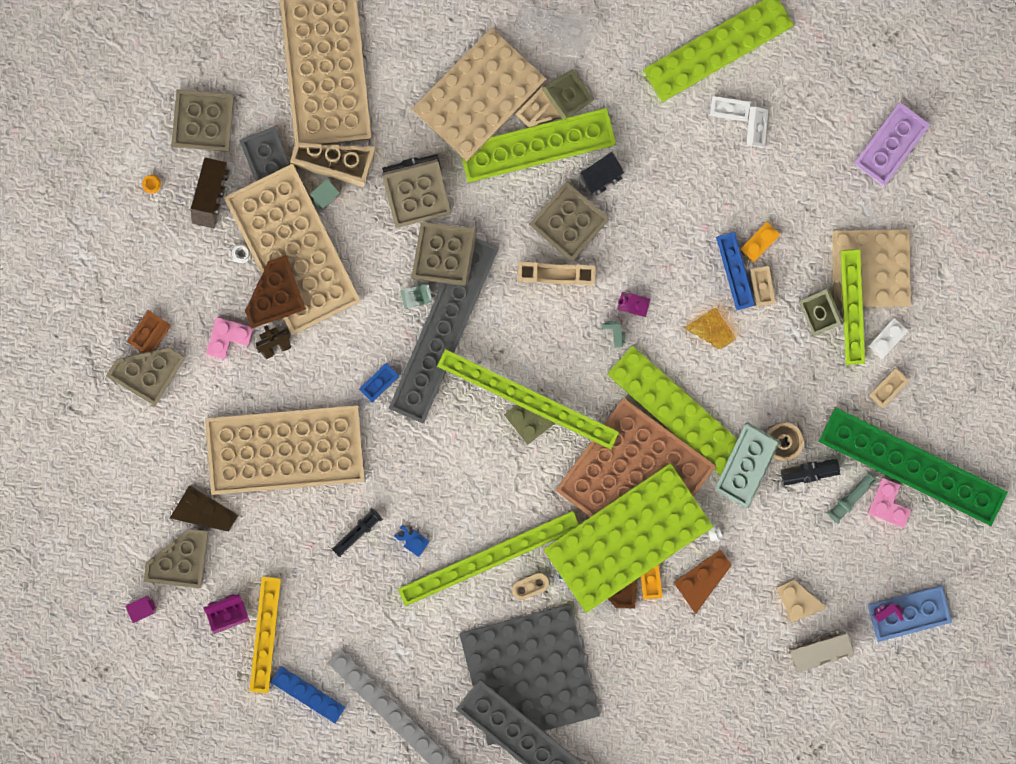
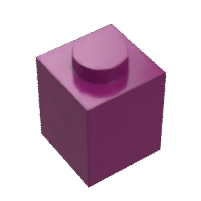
[125,595,157,623]

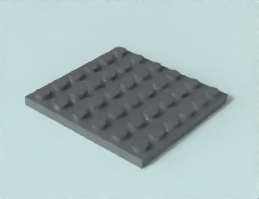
[459,604,600,745]

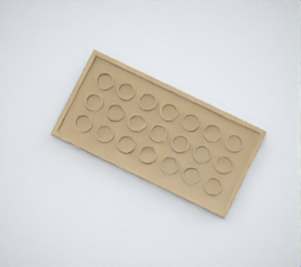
[280,0,372,144]
[224,164,361,335]
[205,405,365,495]

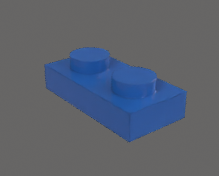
[359,363,400,403]

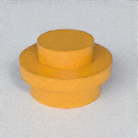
[142,175,161,194]

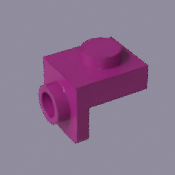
[617,292,650,317]
[872,602,904,623]

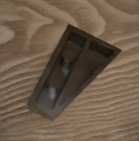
[190,157,230,229]

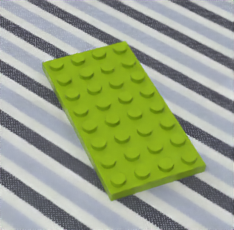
[543,463,713,613]

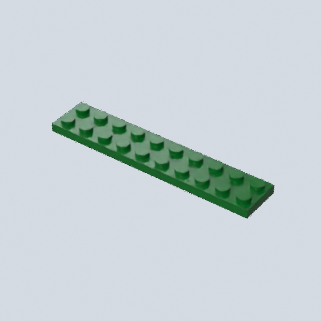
[818,407,1008,526]

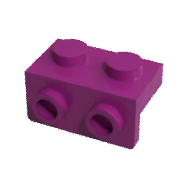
[203,594,250,634]

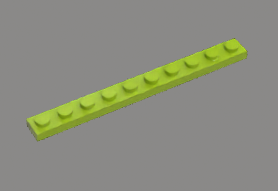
[437,349,619,449]
[398,511,579,607]

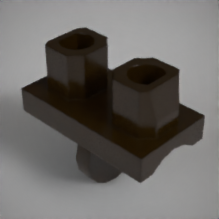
[255,325,291,359]

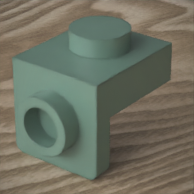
[400,283,433,309]
[601,321,626,348]

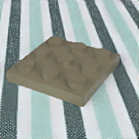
[171,89,234,152]
[381,159,451,228]
[529,181,610,262]
[411,222,477,286]

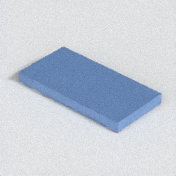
[867,585,952,642]

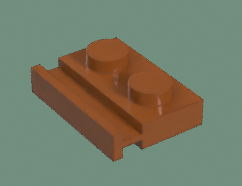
[126,310,171,353]

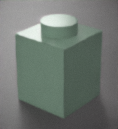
[310,179,341,210]

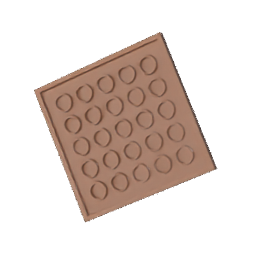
[555,398,716,517]

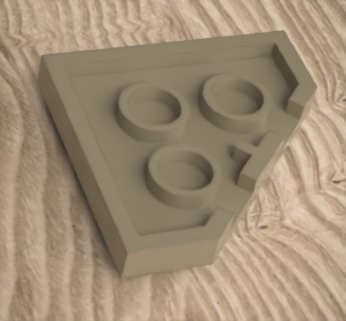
[106,347,186,406]
[144,529,209,589]

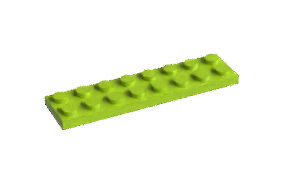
[643,0,794,103]
[461,108,616,183]
[607,346,738,476]

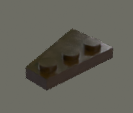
[169,485,239,532]

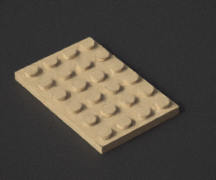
[412,28,547,162]

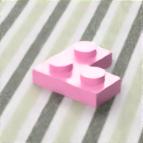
[206,317,254,359]
[868,478,911,528]

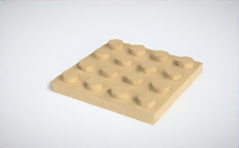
[832,230,911,307]

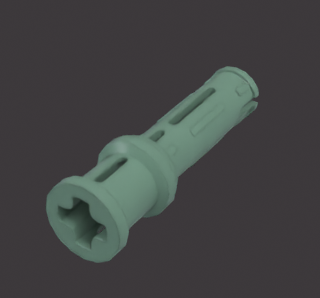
[826,473,877,524]

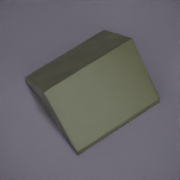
[799,288,843,336]

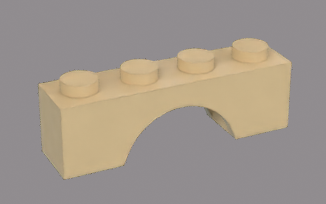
[518,262,596,286]

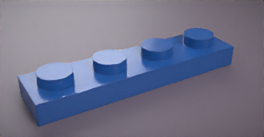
[716,232,756,311]
[270,666,345,723]

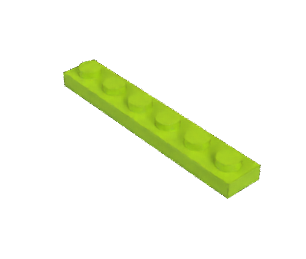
[840,249,865,365]

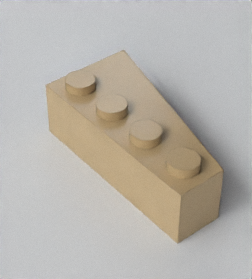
[290,143,375,188]

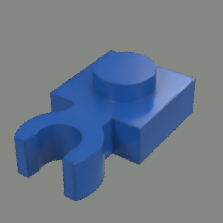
[394,526,430,557]

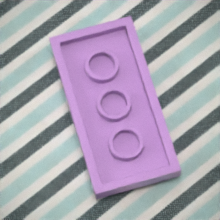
[853,102,930,187]

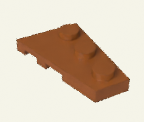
[673,550,732,614]

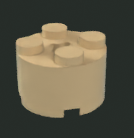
[766,423,804,461]

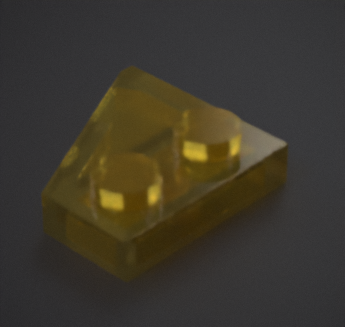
[684,307,736,350]

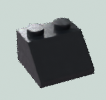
[579,152,624,196]

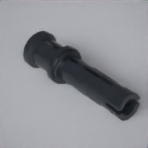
[331,507,383,557]

